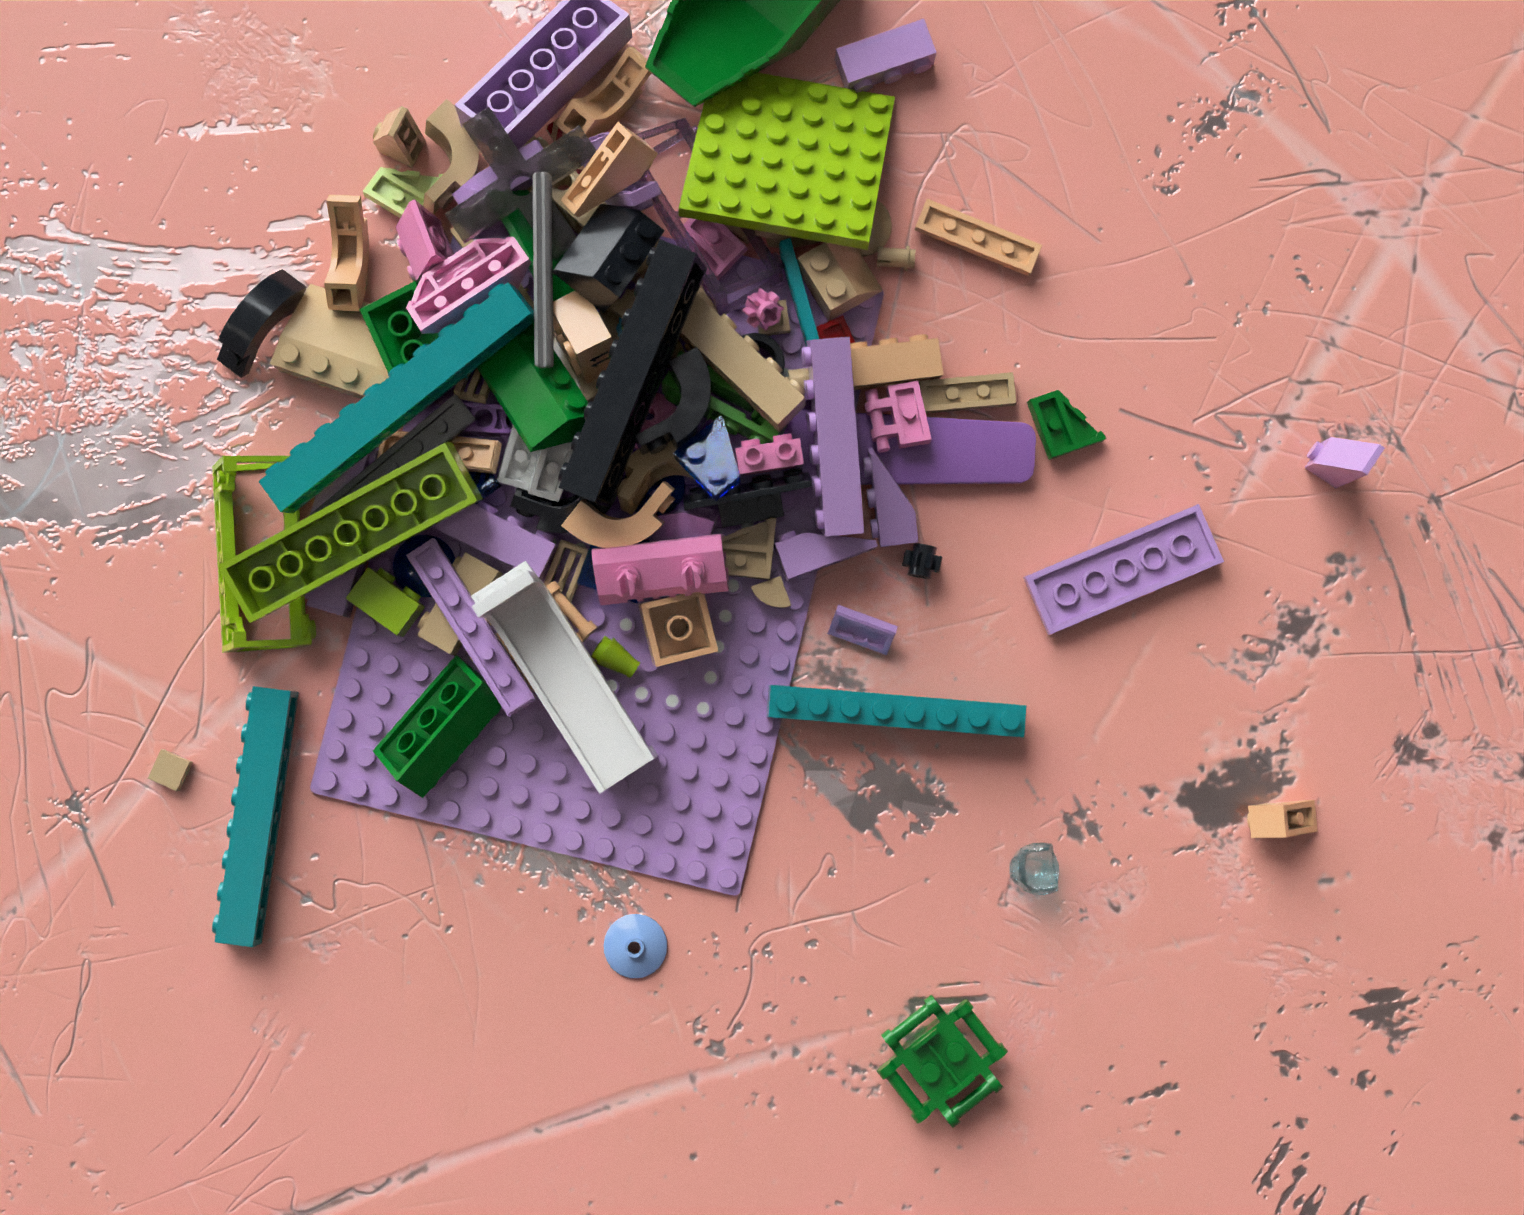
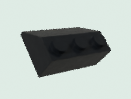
[552,203,665,313]

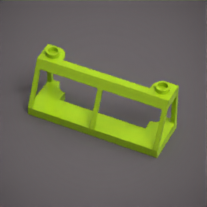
[212,456,316,653]

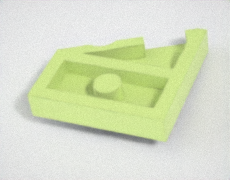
[363,167,443,218]

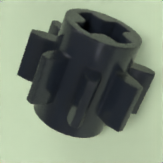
[902,543,942,579]

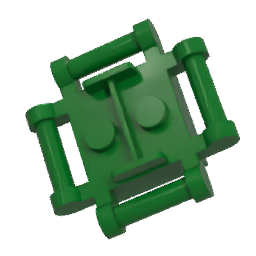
[877,995,1008,1128]

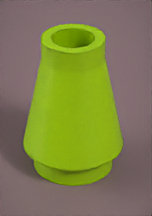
[591,636,640,678]

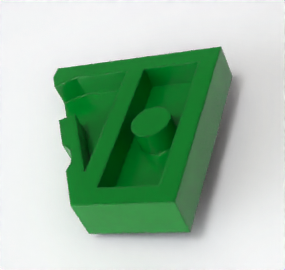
[1027,390,1106,460]

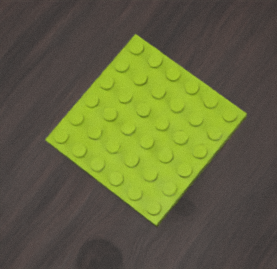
[678,73,895,250]

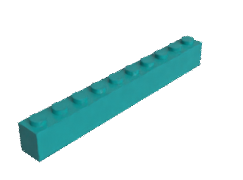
[258,282,534,514]

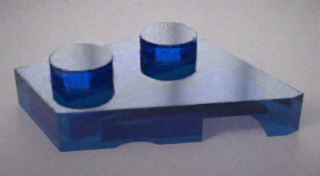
[673,416,741,501]

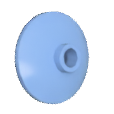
[604,914,667,978]

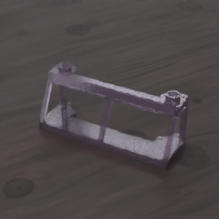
[636,118,785,316]

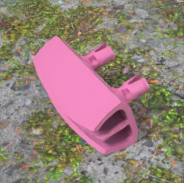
[592,534,729,605]

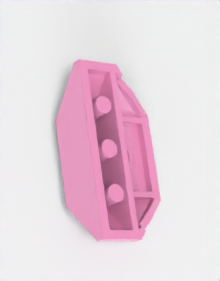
[406,237,531,334]

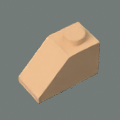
[1247,800,1318,838]

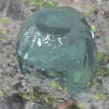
[1009,842,1059,895]

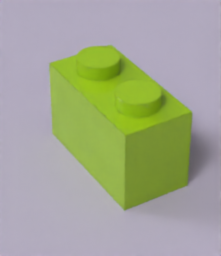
[345,567,425,637]

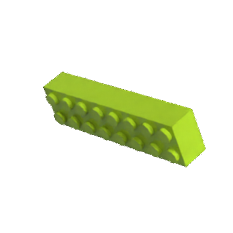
[217,442,483,623]

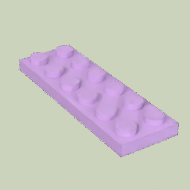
[1023,504,1224,635]

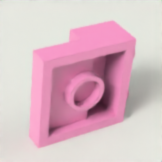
[735,434,804,477]

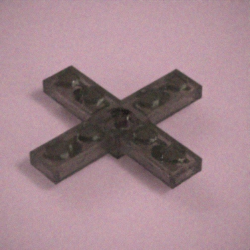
[445,107,597,262]

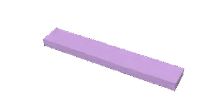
[406,538,537,717]

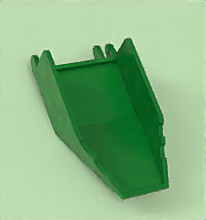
[645,0,840,107]

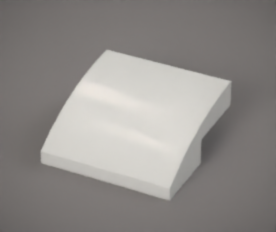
[497,425,573,502]

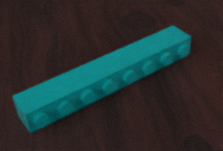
[766,685,1027,737]
[212,686,299,947]

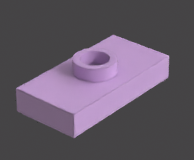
[827,605,898,655]

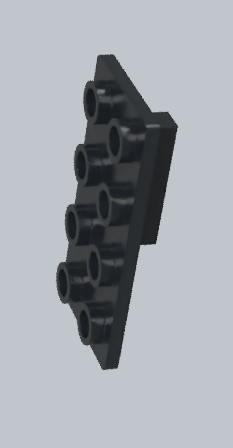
[683,468,813,528]

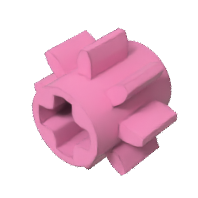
[742,288,784,331]

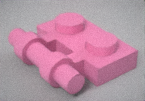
[865,381,932,453]

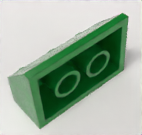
[360,281,439,373]

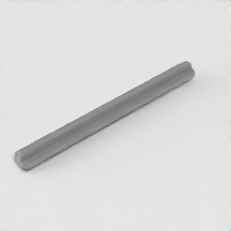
[533,172,554,368]

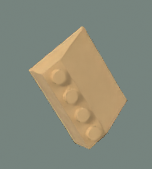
[270,284,389,399]

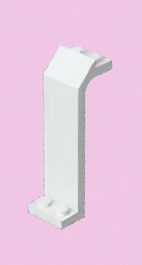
[471,561,658,794]

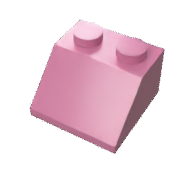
[396,199,454,283]

